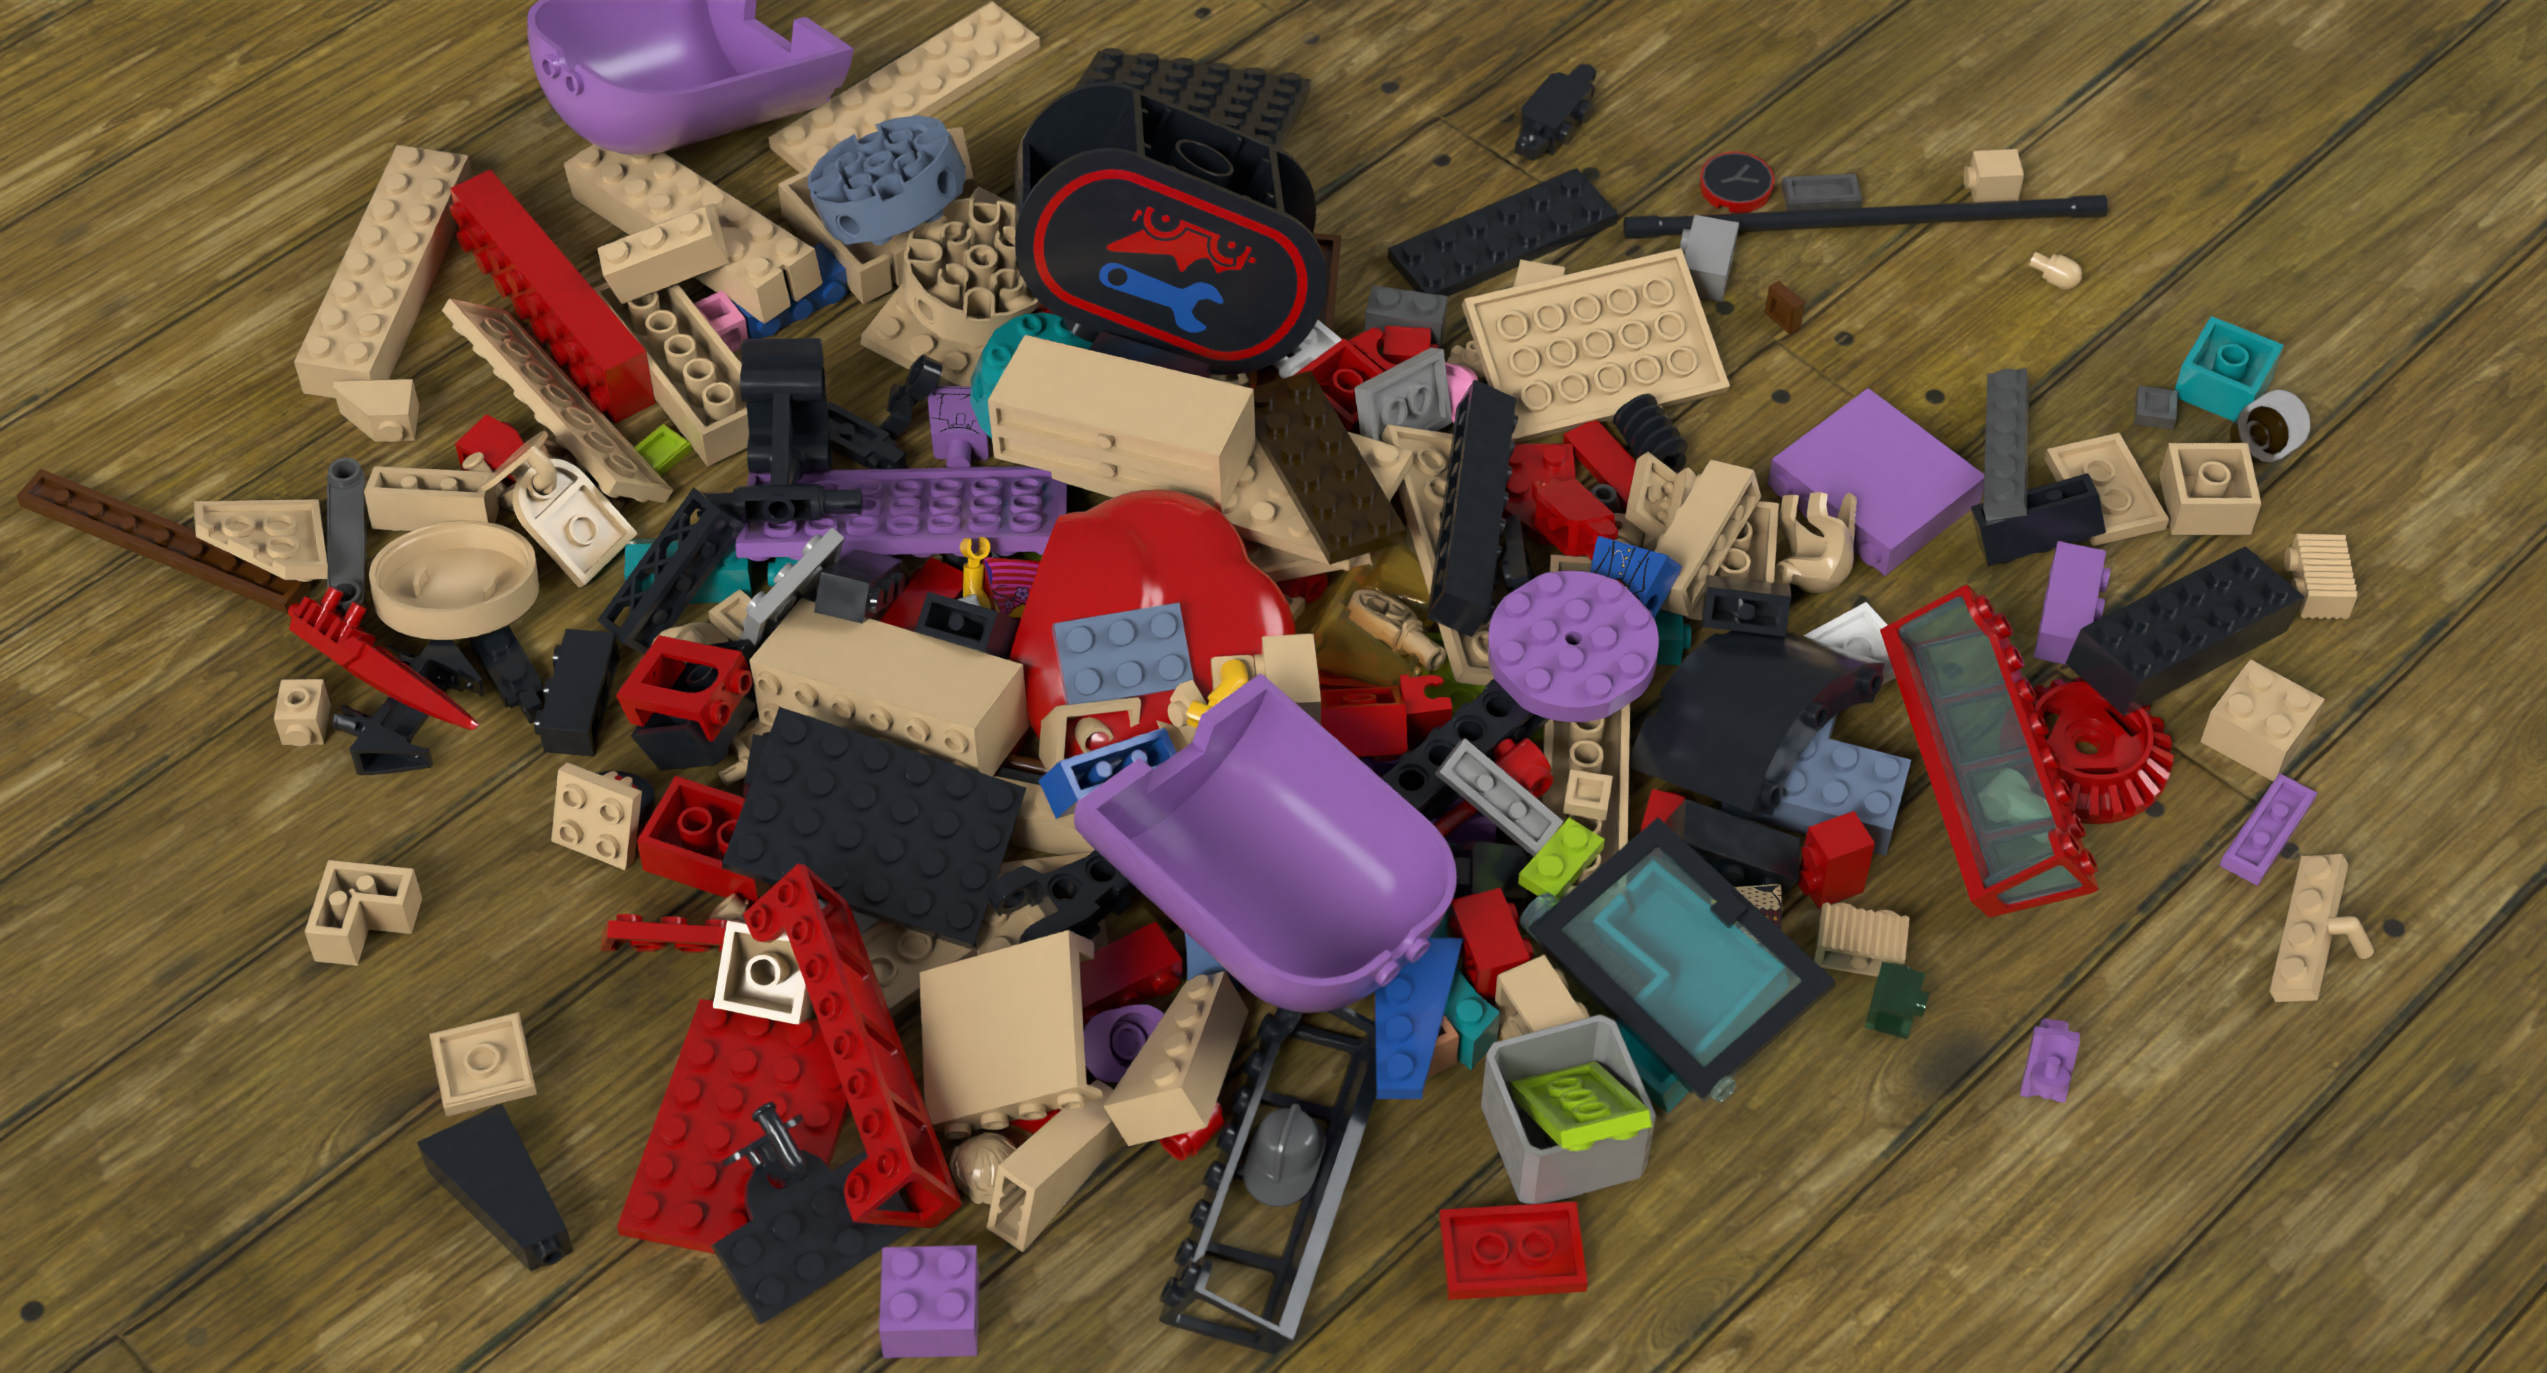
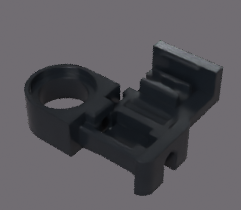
[879,354,943,440]

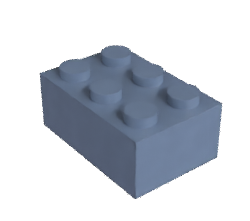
[1051,603,1194,705]

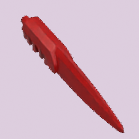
[288,586,479,730]

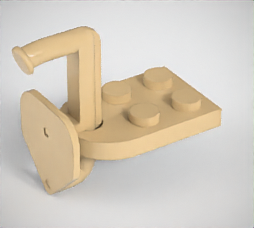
[462,430,638,588]

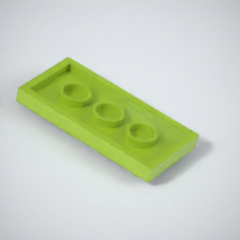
[1510,1061,1652,1151]

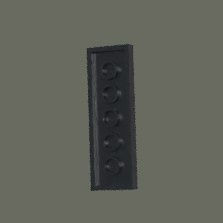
[1388,168,1618,297]

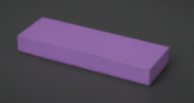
[2219,773,2317,886]

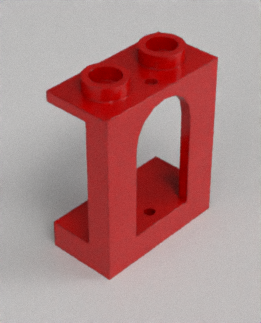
[616,635,753,742]

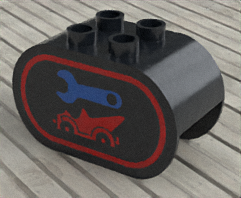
[1014,82,1327,375]

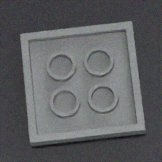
[739,528,845,649]

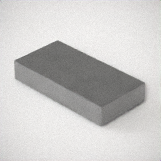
[1781,174,1862,211]

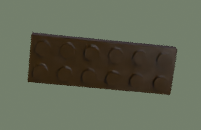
[1252,370,1406,565]

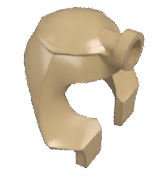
[1774,492,1857,593]

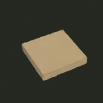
[429,1012,537,1117]

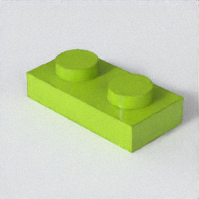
[1518,818,1605,906]

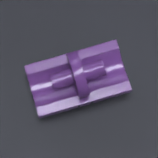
[2020,1019,2080,1103]

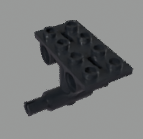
[696,338,863,524]

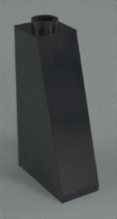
[417,1104,573,1271]

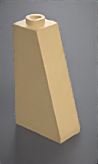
[987,1079,1123,1252]

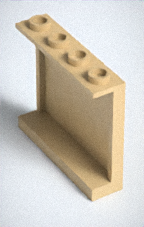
[919,930,1103,1139]

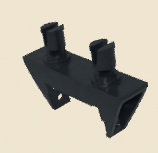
[332,639,485,775]

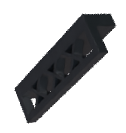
[597,487,746,655]

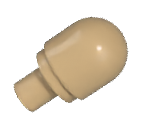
[2029,252,2082,290]

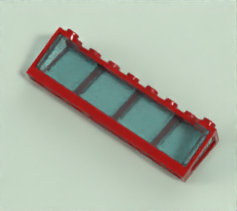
[1880,584,2100,918]

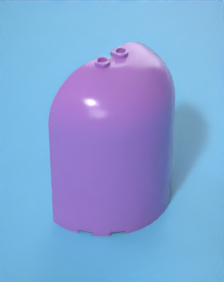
[527,0,854,155]
[1074,673,1457,1013]

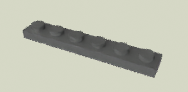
[1983,368,2029,521]

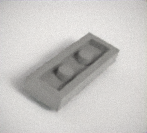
[1435,739,1563,856]

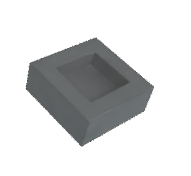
[2134,385,2178,430]

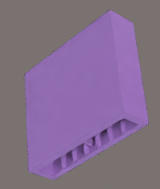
[1767,388,1984,576]

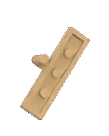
[2270,854,2374,1002]

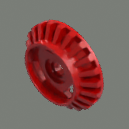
[1999,678,2174,824]

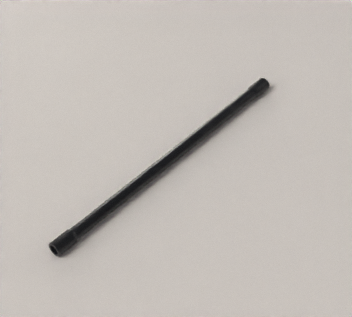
[1623,194,2108,239]

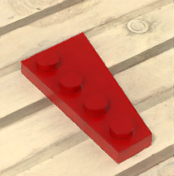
[601,914,728,953]

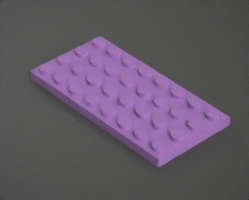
[736,466,1068,561]

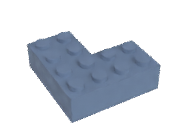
[1721,715,1911,856]

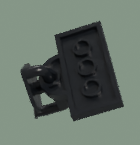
[711,1102,916,1325]

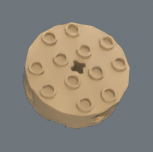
[902,198,1045,346]

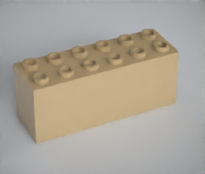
[988,335,1256,513]
[750,598,1029,776]

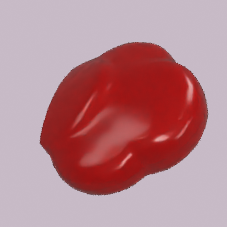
[1009,489,1297,759]

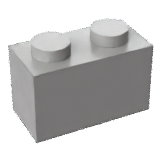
[1680,215,1739,302]

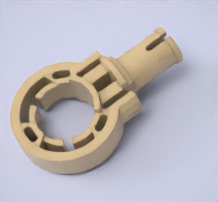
[1345,590,1447,671]

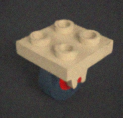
[551,762,655,870]

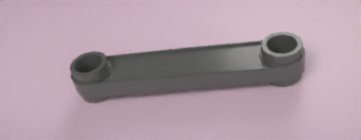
[327,458,367,620]

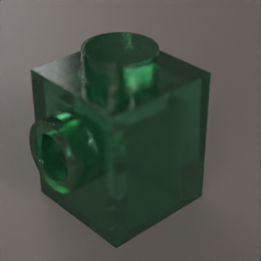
[1865,962,1929,1039]

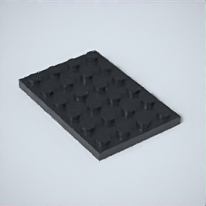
[722,707,1027,950]

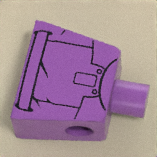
[927,386,993,468]

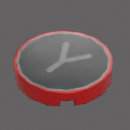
[1699,151,1774,213]

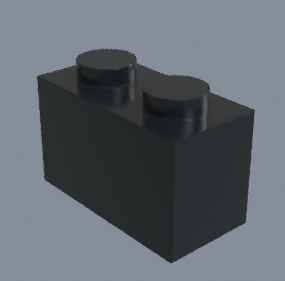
[1702,575,1791,637]
[915,592,1020,660]

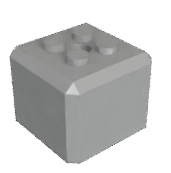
[1481,1015,1656,1204]

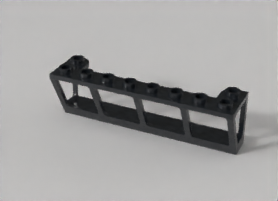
[1158,1007,1376,1355]

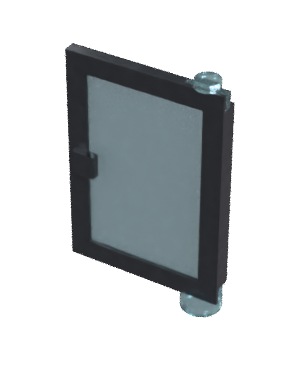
[1520,817,1836,1103]

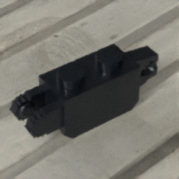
[1515,63,1596,161]
[1447,841,1532,904]

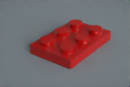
[1439,1202,1588,1300]

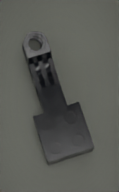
[987,850,1138,944]

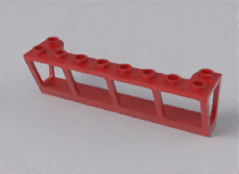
[743,864,962,1229]

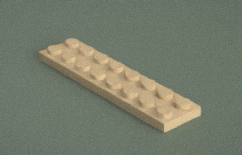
[768,1,1040,173]
[442,298,673,503]
[1381,424,1508,686]

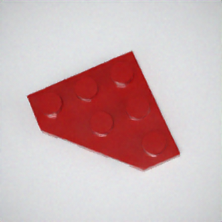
[1502,444,1576,545]

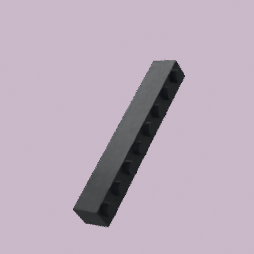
[1427,380,1518,637]

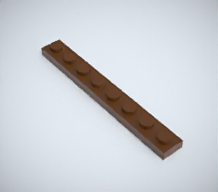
[16,469,311,614]

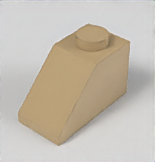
[333,379,419,442]

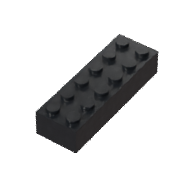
[2066,546,2304,716]

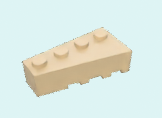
[1103,971,1249,1146]

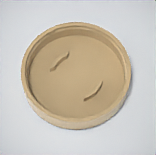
[369,521,539,640]

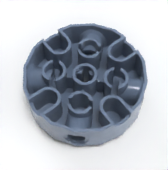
[807,115,966,245]

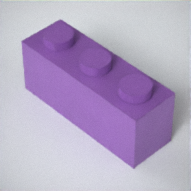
[2033,541,2111,665]

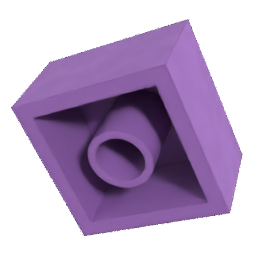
[879,1245,979,1358]

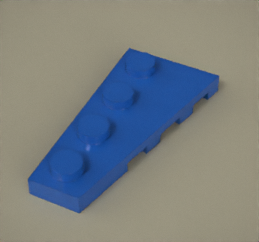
[1375,938,1463,1099]

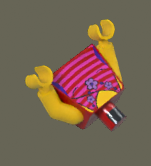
[960,537,1040,621]

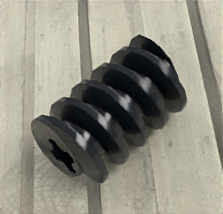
[1613,393,1688,474]

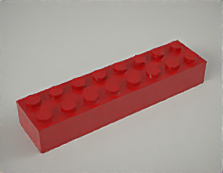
[450,169,656,424]

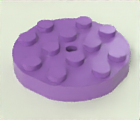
[1488,571,1659,722]

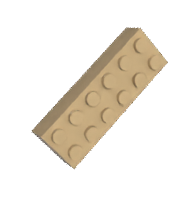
[593,282,749,467]

